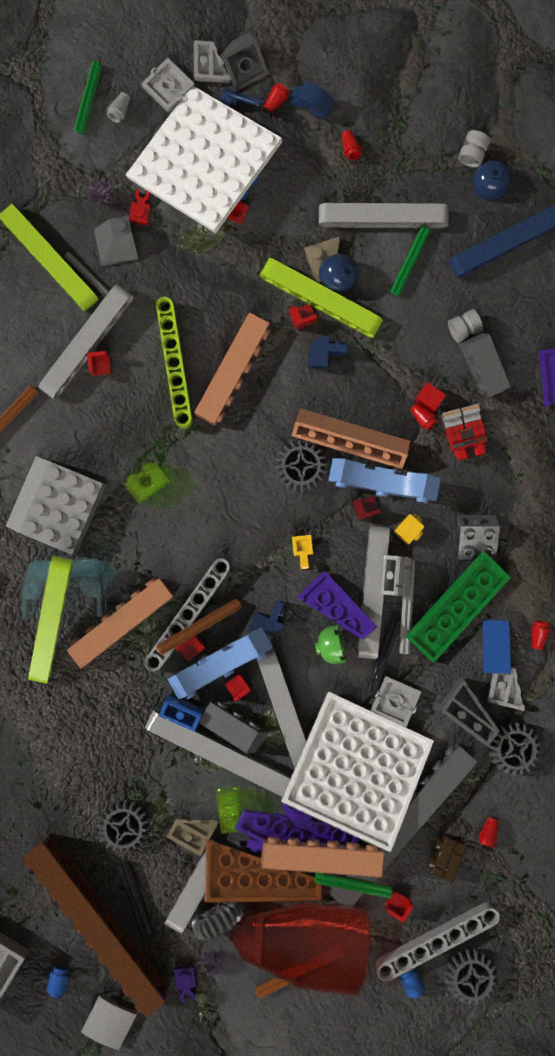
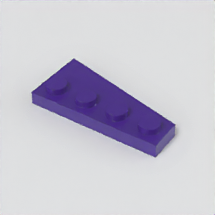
[297,571,377,640]

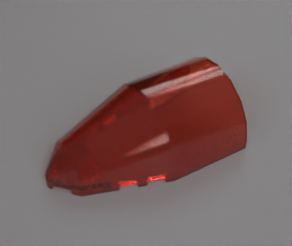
[228,902,370,996]

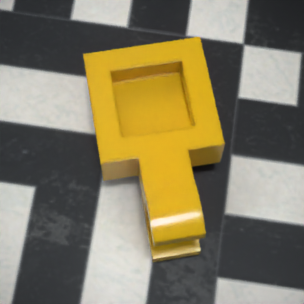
[292,535,313,569]

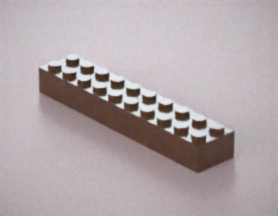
[23,833,169,1018]

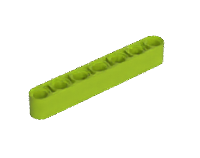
[0,203,99,312]
[260,258,383,338]
[156,297,193,429]
[28,555,73,684]

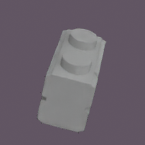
[381,555,411,596]

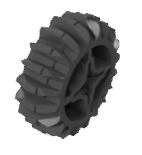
[275,440,327,492]
[488,722,542,775]
[98,799,151,854]
[191,902,244,941]
[445,949,499,1005]

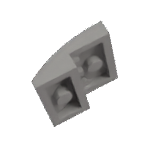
[81,995,137,1050]

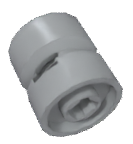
[458,130,491,168]
[448,309,483,343]

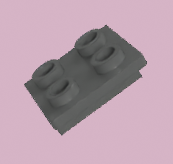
[457,515,500,560]

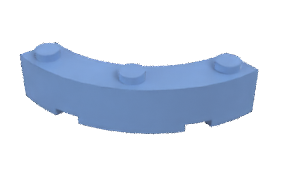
[328,458,441,504]
[168,627,273,699]

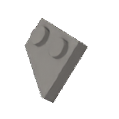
[194,40,231,83]
[486,668,525,711]

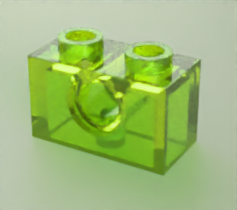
[124,462,171,504]
[216,787,240,834]

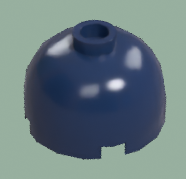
[472,160,511,201]
[319,254,358,293]

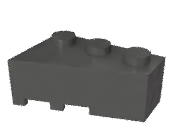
[458,333,510,397]
[437,678,499,747]
[199,701,269,753]

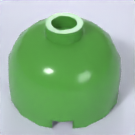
[315,624,348,664]

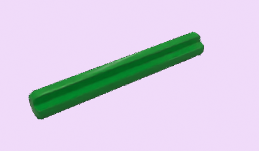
[74,60,102,134]
[390,226,430,296]
[315,872,392,898]

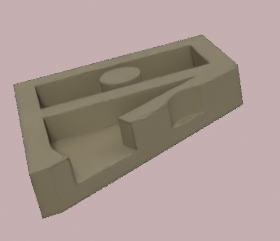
[304,237,340,284]
[166,819,219,856]

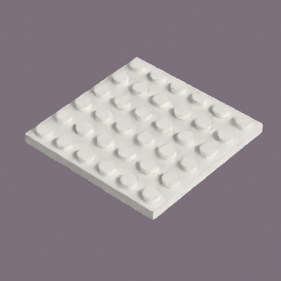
[126,86,282,233]
[281,692,434,852]

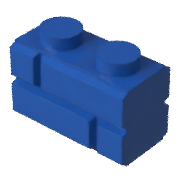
[159,694,204,732]

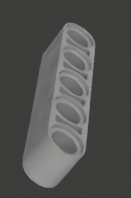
[164,839,220,934]

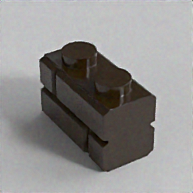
[428,834,467,883]

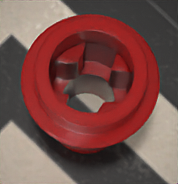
[264,83,290,113]
[342,130,362,161]
[410,403,438,431]
[532,620,551,650]
[478,817,499,848]

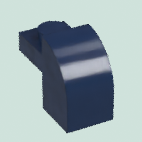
[288,82,335,118]
[308,336,348,370]
[248,600,286,636]

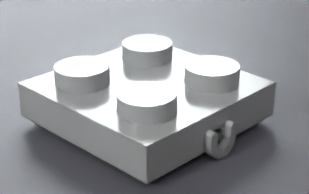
[141,58,195,113]
[370,676,421,727]

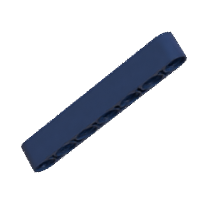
[448,205,555,278]

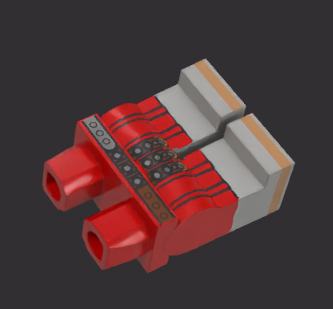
[440,404,488,461]

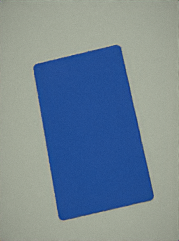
[482,620,511,674]

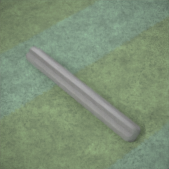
[399,559,415,654]

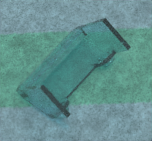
[22,559,106,619]

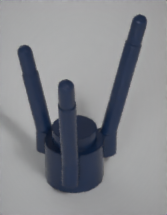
[221,88,265,110]

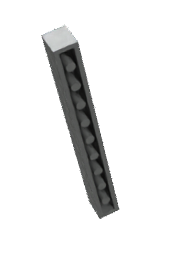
[330,744,477,911]

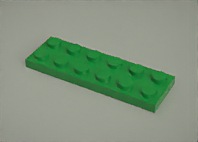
[405,551,511,663]

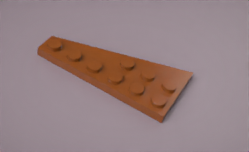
[205,839,322,902]

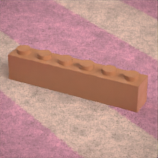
[194,312,271,426]
[292,408,410,469]
[67,578,175,668]
[261,836,384,877]

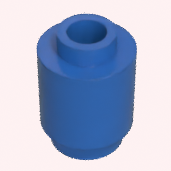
[46,965,70,998]
[399,968,425,999]

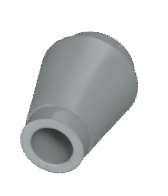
[107,92,130,123]

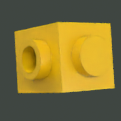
[393,514,425,544]

